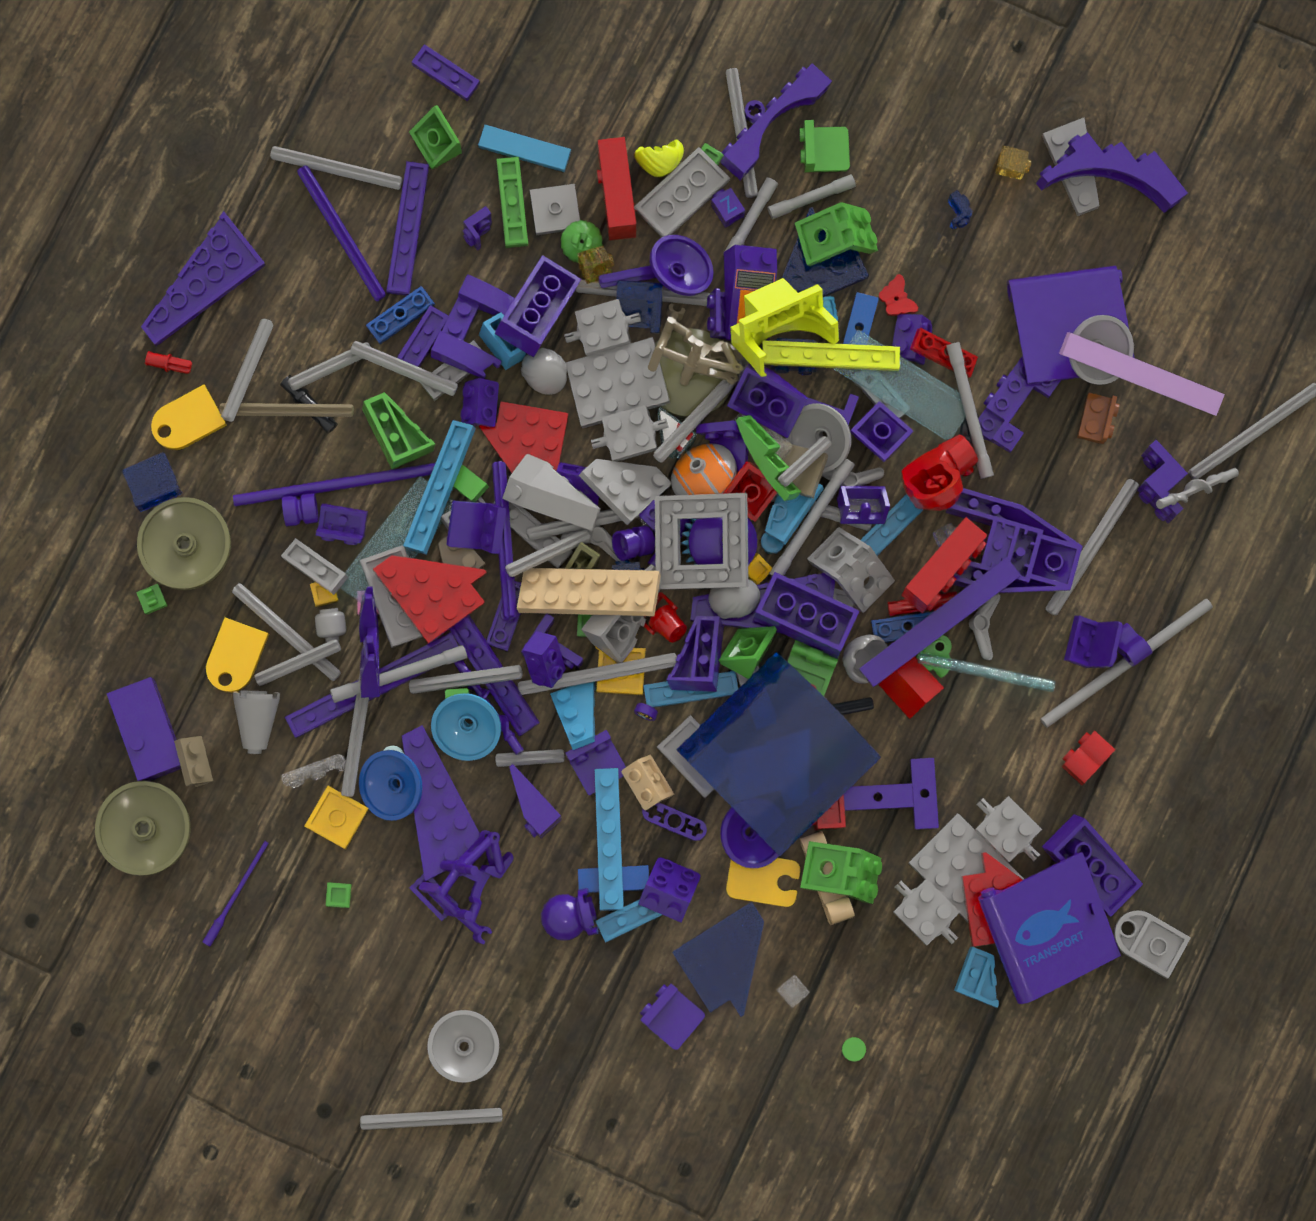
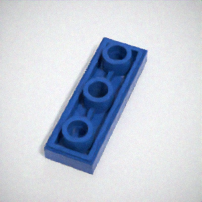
[366,286,435,344]
[843,292,879,345]
[871,611,935,643]
[578,865,649,893]

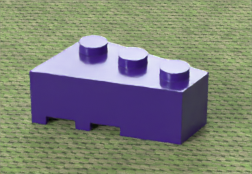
[667,616,724,692]

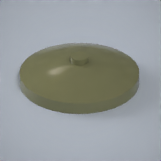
[655,328,733,419]
[137,497,231,590]
[95,781,191,876]

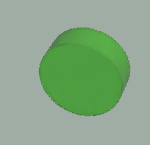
[842,1037,866,1061]

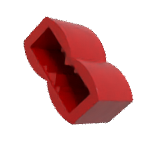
[1061,731,1115,785]

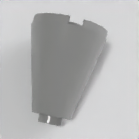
[233,691,280,754]

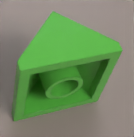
[409,105,462,169]
[719,626,777,680]

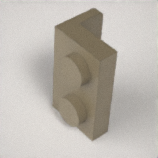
[174,736,213,787]

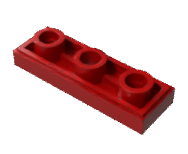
[910,328,978,378]

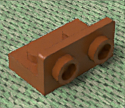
[1077,393,1120,444]

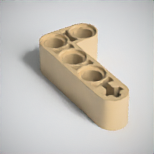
[800,831,855,925]

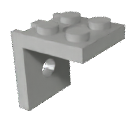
[807,527,895,613]

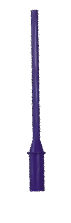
[202,841,269,946]

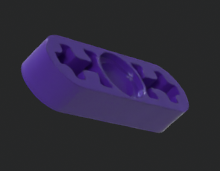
[642,803,707,841]

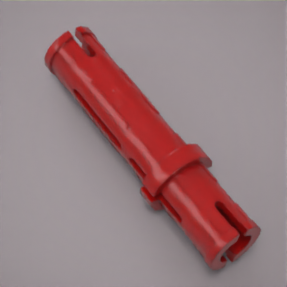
[887,591,957,617]

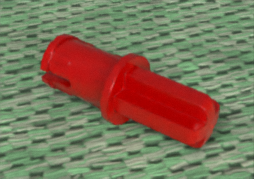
[145,351,192,374]

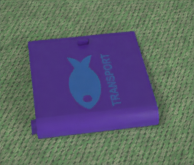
[978,852,1121,1004]

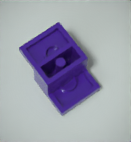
[1137,440,1188,523]

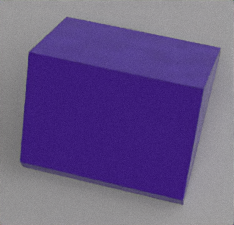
[850,401,913,462]

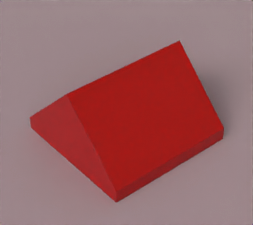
[723,461,777,522]
[879,656,944,719]

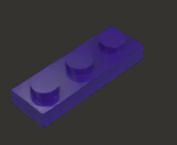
[412,44,480,101]
[397,305,449,368]

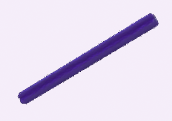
[297,166,386,301]
[492,461,517,619]

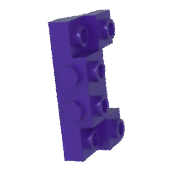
[978,357,1061,453]

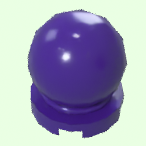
[541,888,599,941]

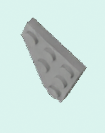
[579,459,671,525]

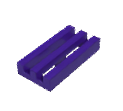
[409,873,459,921]

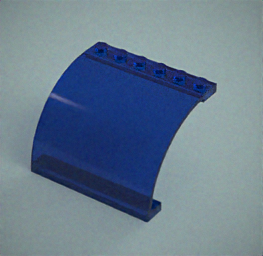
[676,652,881,856]

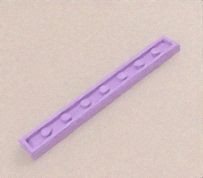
[1059,332,1225,416]

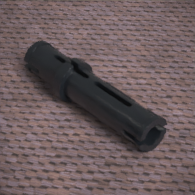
[280,375,338,434]

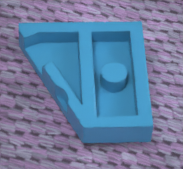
[954,947,999,1008]

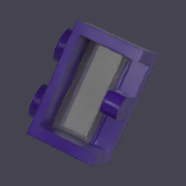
[837,486,890,524]

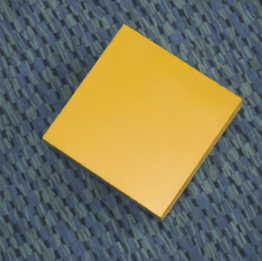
[596,648,646,695]
[305,786,369,850]

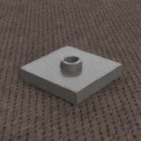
[530,184,580,235]

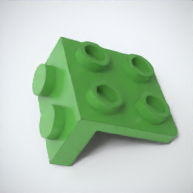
[799,120,850,172]

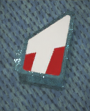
[657,407,697,459]

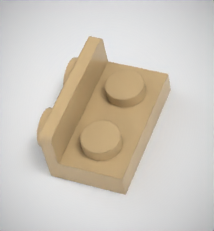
[621,754,674,810]

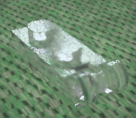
[281,754,346,788]

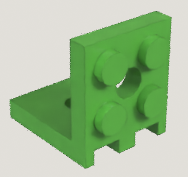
[795,202,878,266]
[800,841,882,904]

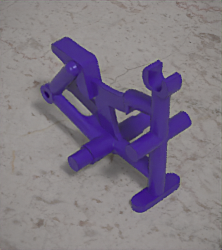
[419,830,514,944]

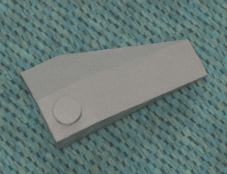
[502,454,600,531]
[581,565,660,663]

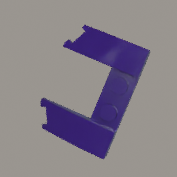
[431,274,515,379]
[359,586,380,698]

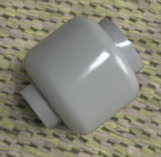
[315,608,346,642]

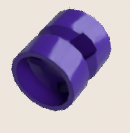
[282,493,319,527]
[612,525,655,561]

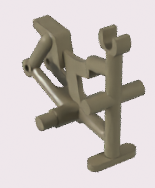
[648,303,743,386]

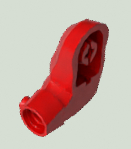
[901,434,978,511]

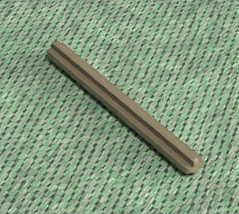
[219,403,354,417]

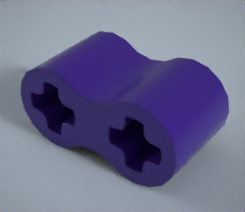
[1117,623,1152,667]

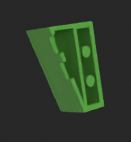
[362,392,435,469]

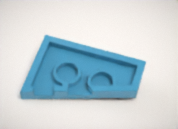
[765,484,824,545]
[550,682,595,750]

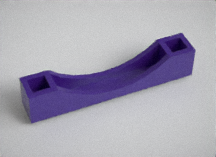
[720,63,832,181]

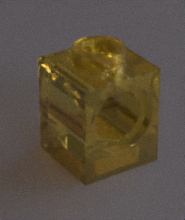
[995,146,1032,180]
[577,246,614,284]

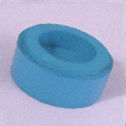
[761,532,784,554]

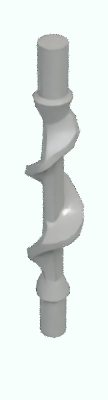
[1156,468,1239,509]

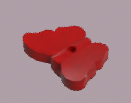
[878,274,918,316]

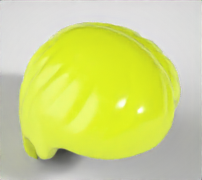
[634,140,684,177]

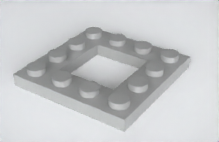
[655,493,749,590]

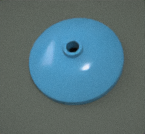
[431,694,501,761]

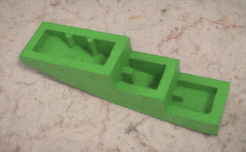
[736,415,801,501]

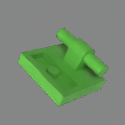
[781,640,839,699]

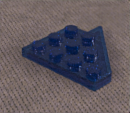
[782,208,869,297]
[672,902,764,1017]

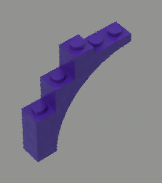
[1036,132,1188,213]

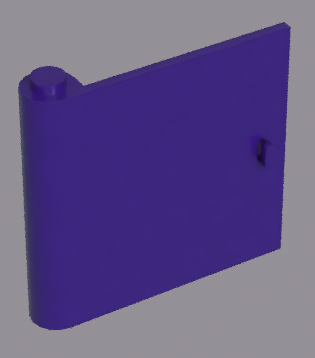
[1007,266,1135,385]

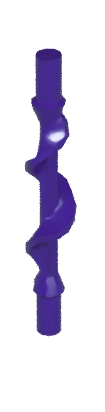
[454,660,524,755]

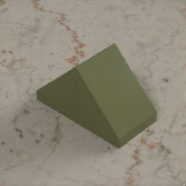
[565,542,600,569]

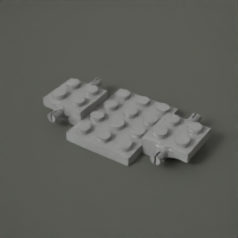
[564,299,670,462]
[893,796,1042,946]

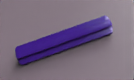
[598,265,656,288]

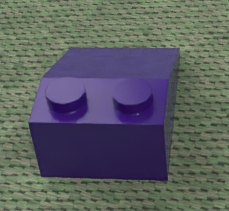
[727,363,808,438]
[509,764,562,839]

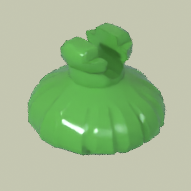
[561,220,602,264]

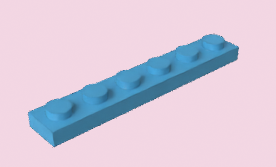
[403,420,476,555]
[595,768,624,911]

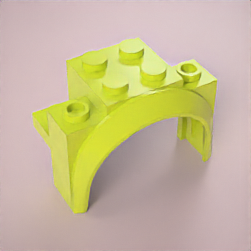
[730,278,839,377]

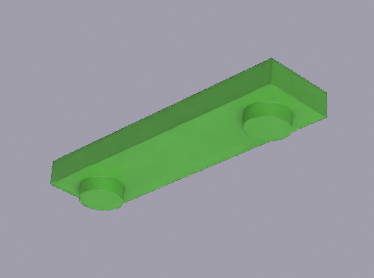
[497,157,528,248]

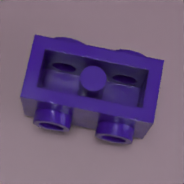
[522,631,566,688]

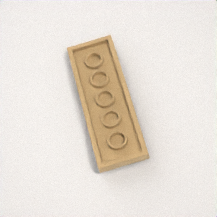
[517,568,661,616]

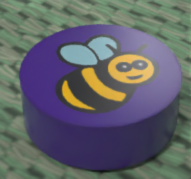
[633,703,658,721]

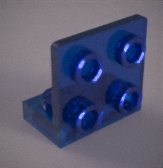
[616,280,663,333]
[122,452,183,512]

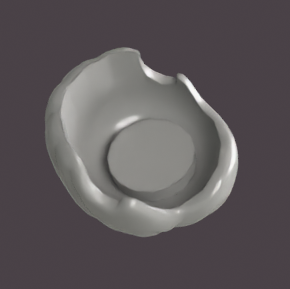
[521,348,567,395]
[708,579,760,619]
[842,635,888,684]

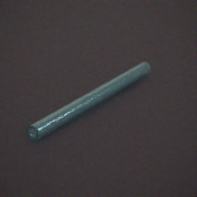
[917,652,1055,692]

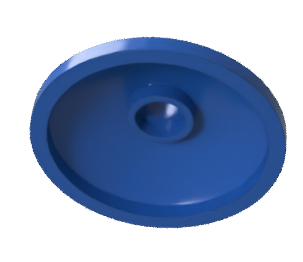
[359,750,422,820]

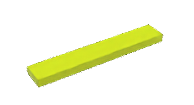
[762,340,900,371]

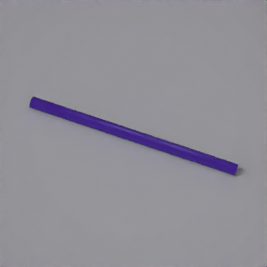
[233,463,436,506]

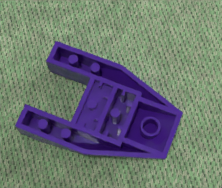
[946,488,1083,593]

